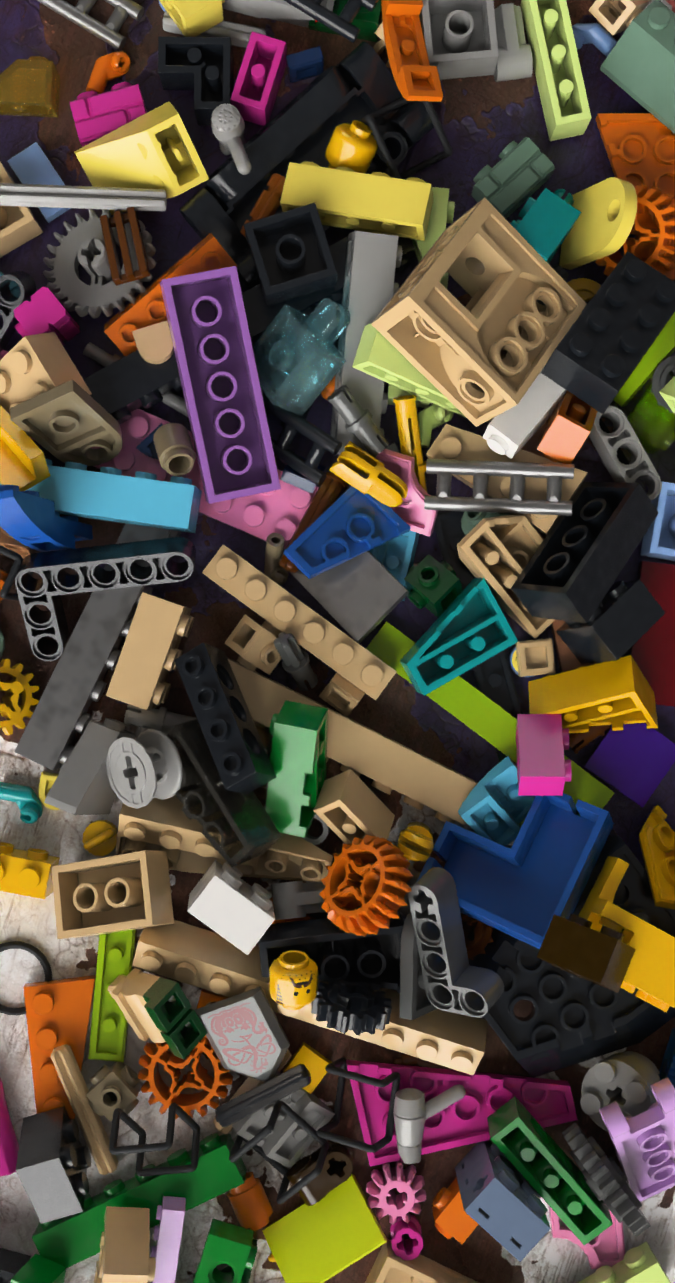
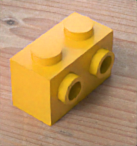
[0,842,60,899]

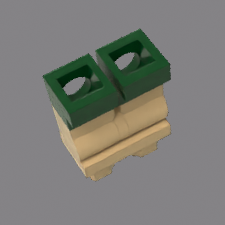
[107,968,208,1059]

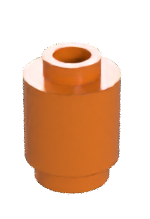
[227,1172,273,1231]

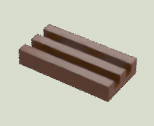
[100,207,150,286]

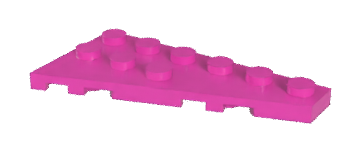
[346,1060,578,1167]

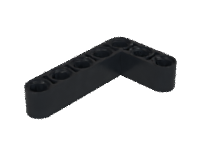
[15,537,196,662]

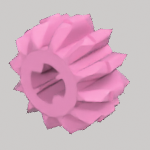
[366,1160,426,1225]

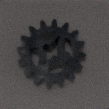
[311,979,392,1035]

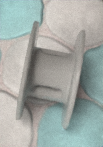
[106,729,183,809]

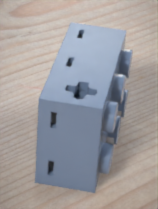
[455,1141,551,1262]

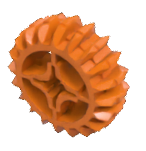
[595,184,675,276]
[319,835,413,937]
[138,1037,233,1119]

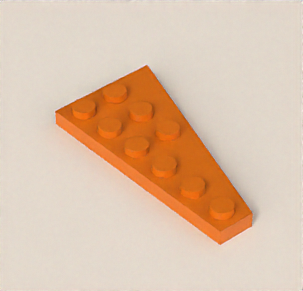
[595,113,675,281]

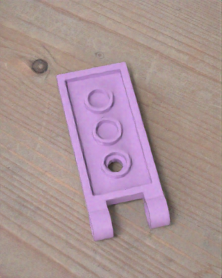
[599,1077,675,1202]

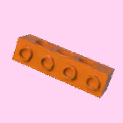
[104,233,237,356]

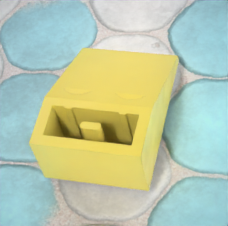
[74,101,209,215]

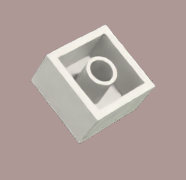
[187,860,275,955]

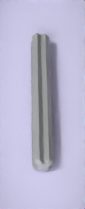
[0,183,167,211]

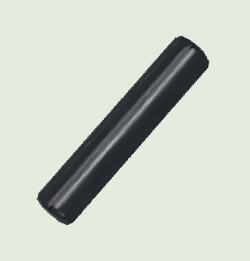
[215,1064,311,1127]

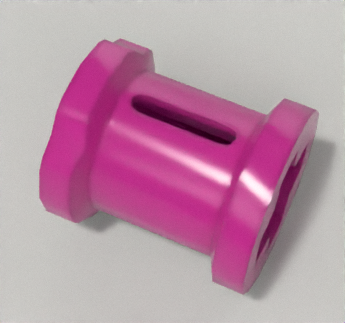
[390,1214,423,1260]

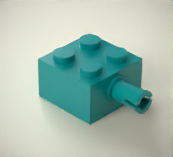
[510,188,581,264]

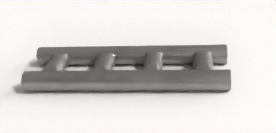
[36,0,144,51]
[424,459,574,516]

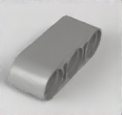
[588,406,662,500]

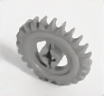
[43,209,156,319]

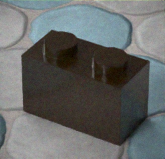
[537,914,635,993]

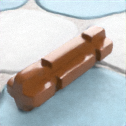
[240,173,286,238]

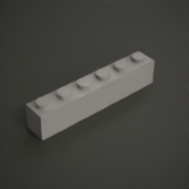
[330,231,402,457]

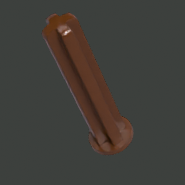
[279,472,348,573]

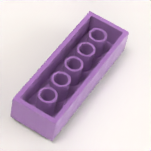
[160,266,281,504]

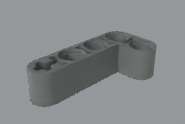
[408,867,504,1018]

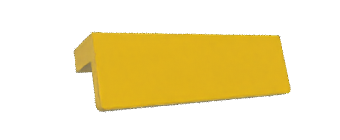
[0,405,50,491]

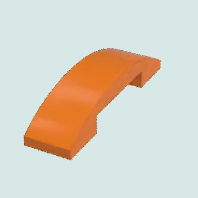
[381,0,443,102]

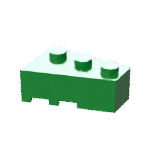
[263,700,328,838]

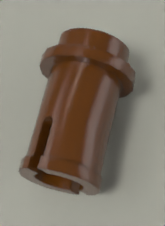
[569,725,609,754]

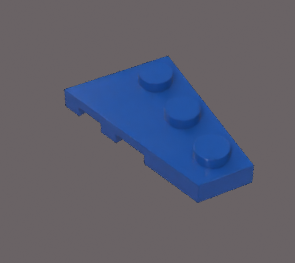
[284,486,411,579]

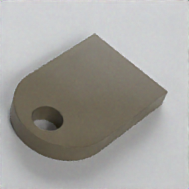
[10,379,122,467]

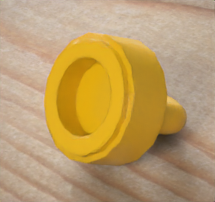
[82,820,118,856]

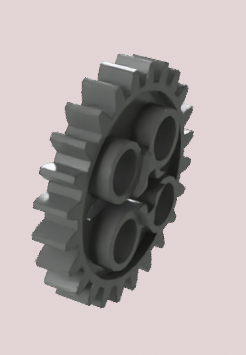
[562,1123,651,1237]

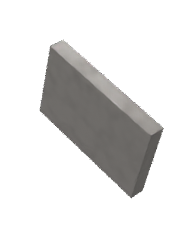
[290,551,410,643]

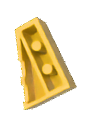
[528,655,658,733]

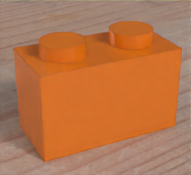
[537,391,598,464]

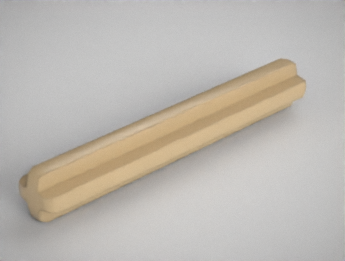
[50,1044,118,1175]

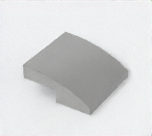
[232,1071,335,1169]

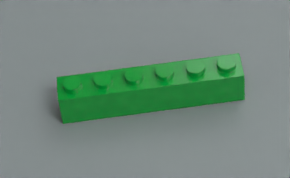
[32,1133,247,1268]

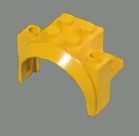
[579,856,675,1013]

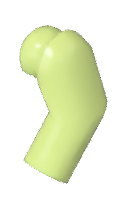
[418,404,454,448]

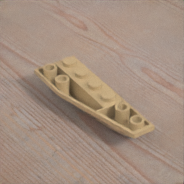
[115,792,333,882]

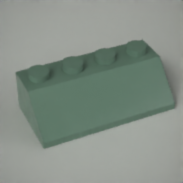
[600,0,675,134]

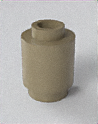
[153,423,196,476]

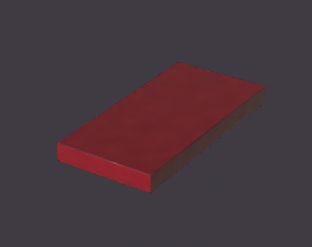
[629,561,675,707]

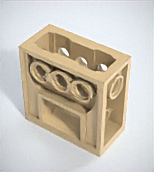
[371,197,587,427]

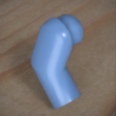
[572,23,618,57]

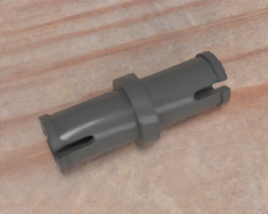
[327,385,389,457]

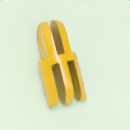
[330,441,408,507]
[397,821,434,862]

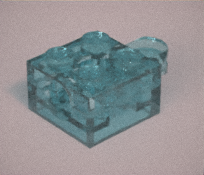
[253,298,350,416]

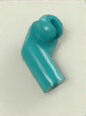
[0,782,43,824]

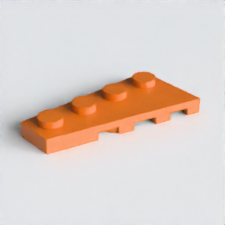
[23,975,96,1120]

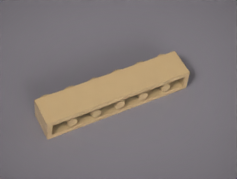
[202,544,397,701]

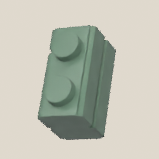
[471,137,555,219]

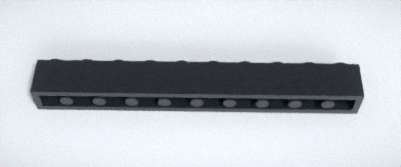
[83,230,416,424]

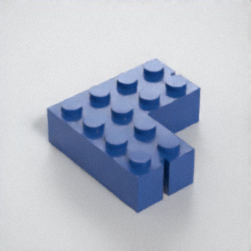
[416,793,614,949]

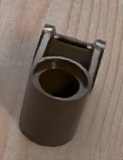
[286,1140,354,1206]

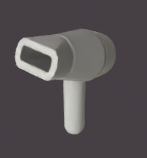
[211,104,252,175]
[393,1084,466,1164]

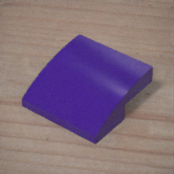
[584,723,675,808]

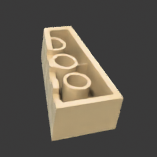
[426,424,588,537]

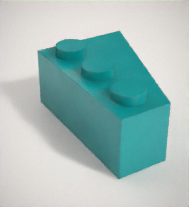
[400,578,518,696]

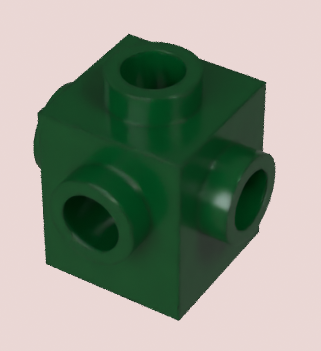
[404,554,463,618]

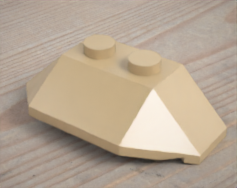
[457,514,555,639]

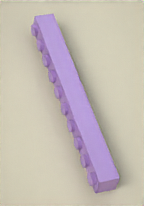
[151,1196,186,1283]

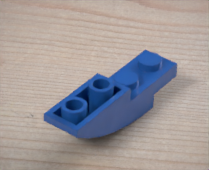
[0,485,93,552]

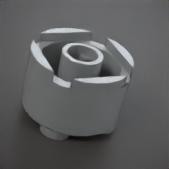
[580,1051,660,1132]

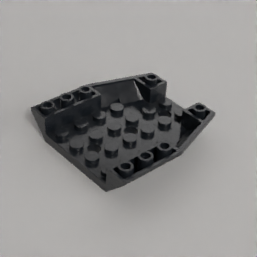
[468,828,675,1078]

